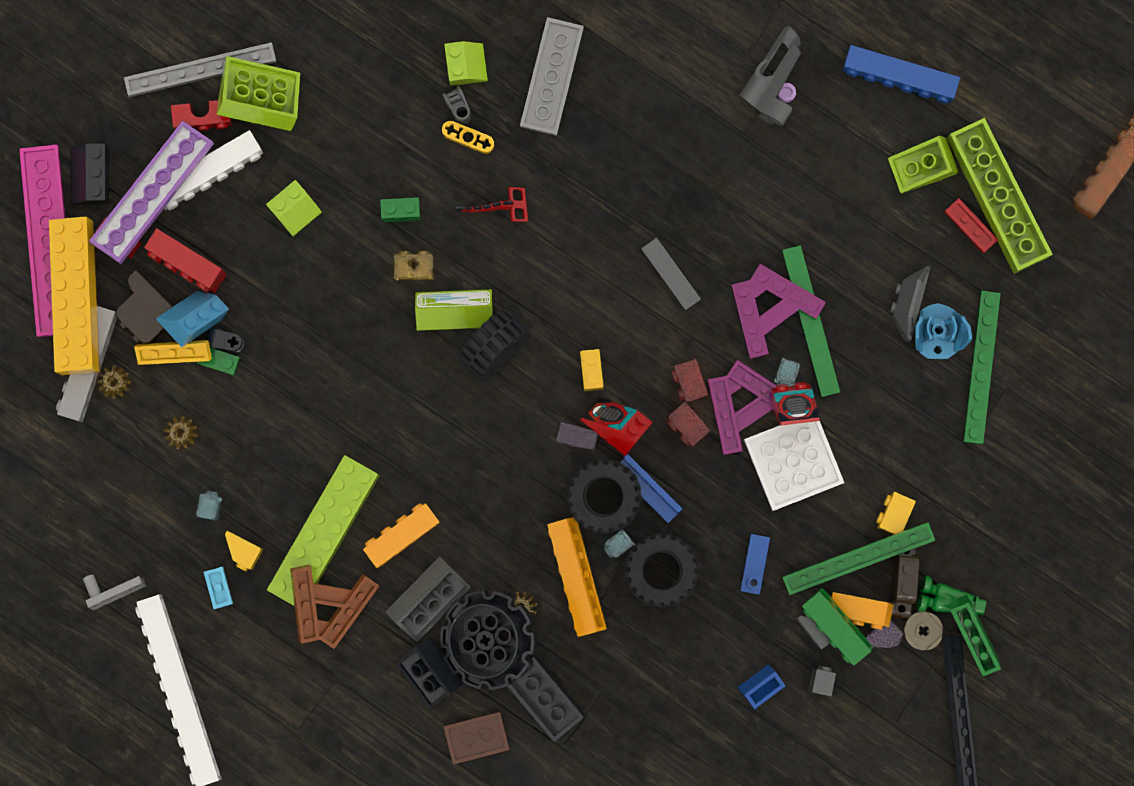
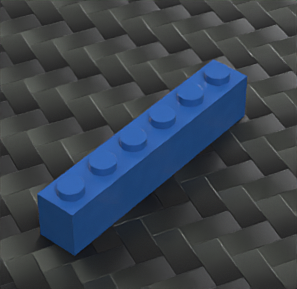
[842,45,960,104]

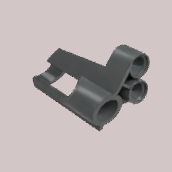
[739,26,801,126]

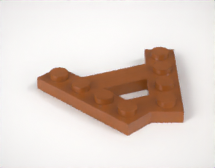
[290,564,379,649]

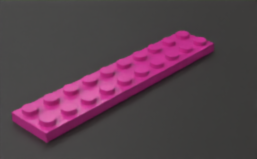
[19,145,66,337]

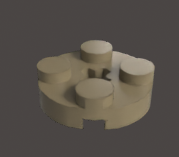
[903,612,943,650]

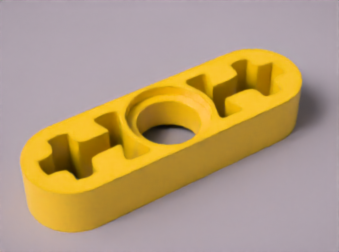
[442,121,494,154]

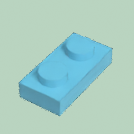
[204,567,233,609]

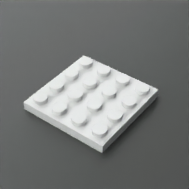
[744,421,844,511]

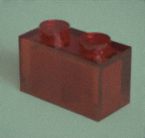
[671,359,708,404]
[667,402,711,447]

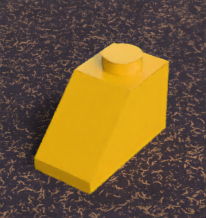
[225,531,263,571]

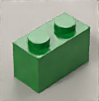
[380,198,421,222]

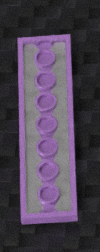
[89,121,214,264]

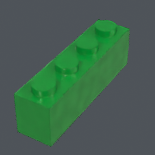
[802,588,873,666]
[949,595,1001,676]

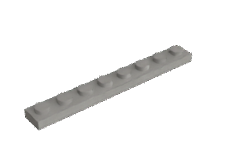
[124,42,277,97]

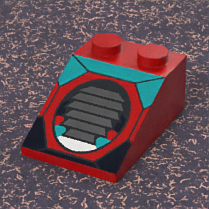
[771,382,820,426]
[580,398,652,456]

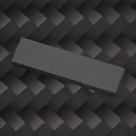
[641,238,701,311]

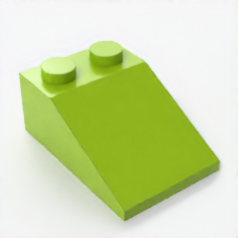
[888,136,959,193]

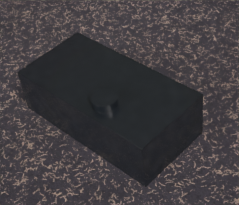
[508,655,586,742]

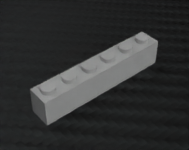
[56,306,118,423]

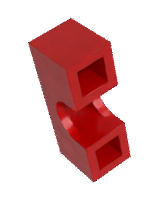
[171,100,233,132]

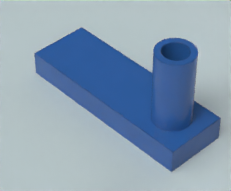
[740,534,770,595]

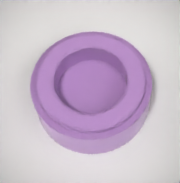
[777,83,796,103]

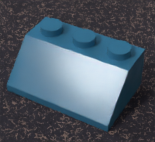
[156,291,229,347]

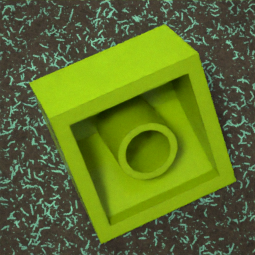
[444,41,488,86]
[266,180,322,236]

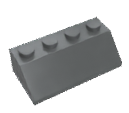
[386,556,471,642]

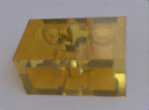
[394,251,434,280]

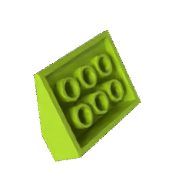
[217,56,300,131]

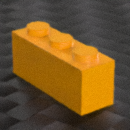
[832,592,893,630]

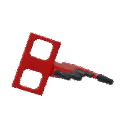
[454,187,528,222]

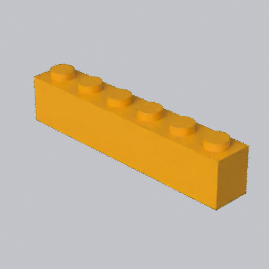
[547,517,607,637]

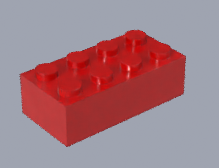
[144,228,227,293]

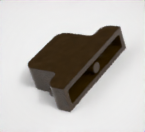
[116,270,172,344]
[890,548,919,619]

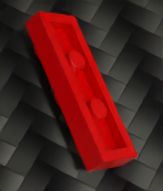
[944,198,998,253]

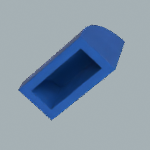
[738,664,785,709]

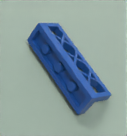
[620,454,682,523]

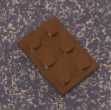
[443,712,510,764]

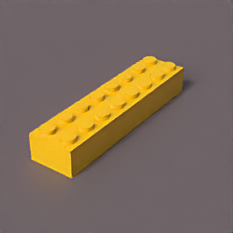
[49,217,99,375]

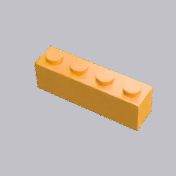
[363,503,440,568]

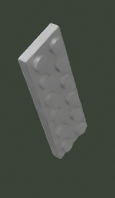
[520,17,584,136]

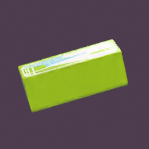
[415,289,493,331]

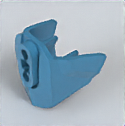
[915,303,972,359]

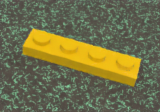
[134,340,212,365]

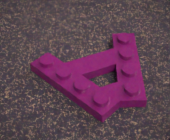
[732,264,826,359]
[708,360,776,455]

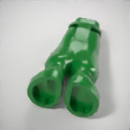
[917,576,986,615]

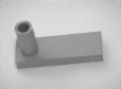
[83,575,146,610]

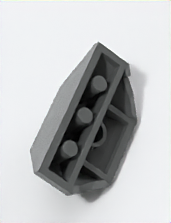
[890,266,931,342]

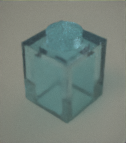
[774,358,801,386]
[196,491,222,521]
[604,529,634,559]

